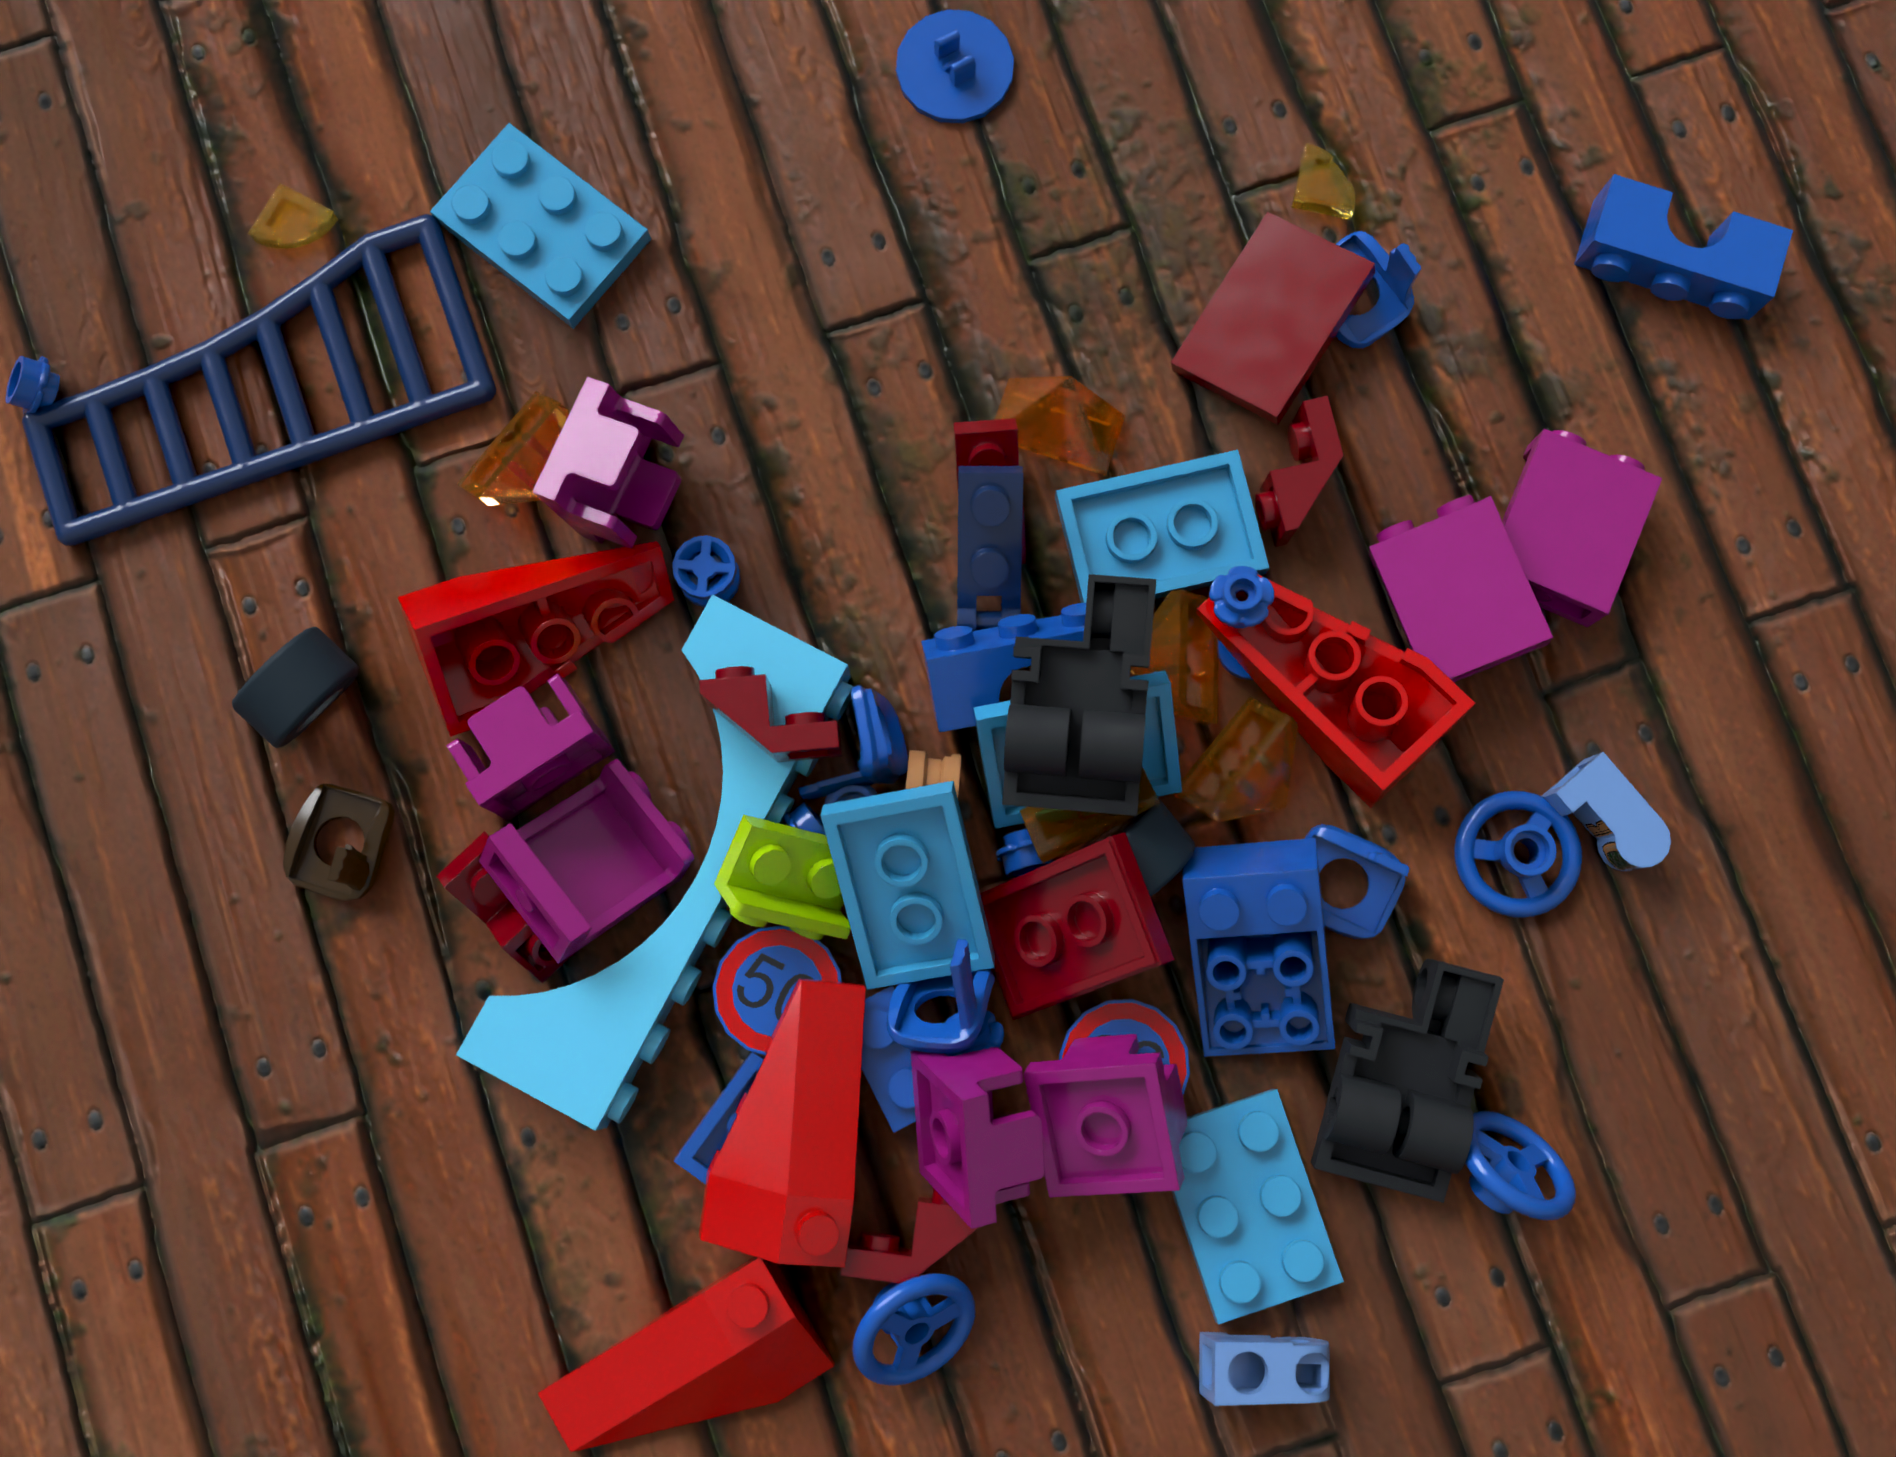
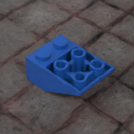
[1182,838,1335,1057]

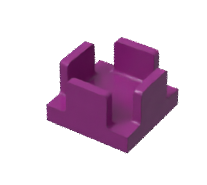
[532,376,684,548]
[446,673,615,821]
[1023,1034,1187,1197]
[911,1047,1045,1229]

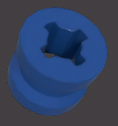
[672,535,741,608]

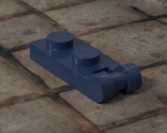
[957,466,1023,631]

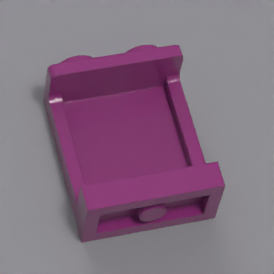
[1502,429,1662,628]
[1369,495,1553,683]
[479,759,694,964]

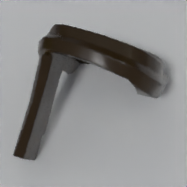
[283,784,395,901]

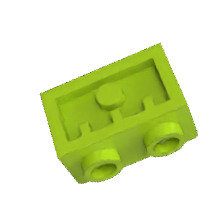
[714,814,851,940]

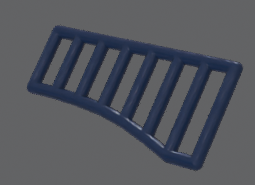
[22,214,496,546]

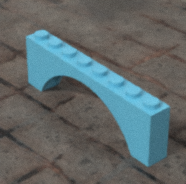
[456,595,853,1131]

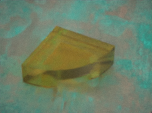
[1291,143,1355,220]
[248,183,338,249]

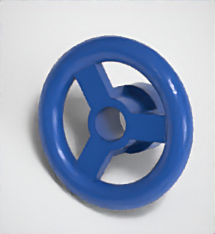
[1454,791,1582,918]
[1465,1111,1576,1221]
[853,1273,976,1386]

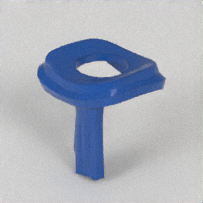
[1335,231,1421,348]
[798,685,908,800]
[1304,824,1410,940]
[886,939,995,1054]

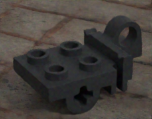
[1002,574,1156,816]
[1311,959,1504,1203]

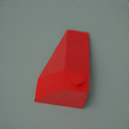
[397,541,674,737]
[1196,574,1476,808]
[699,978,866,1268]
[538,1257,835,1453]

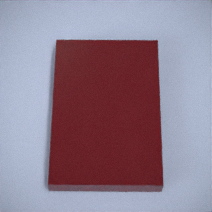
[1170,212,1375,425]
[980,832,1175,1020]

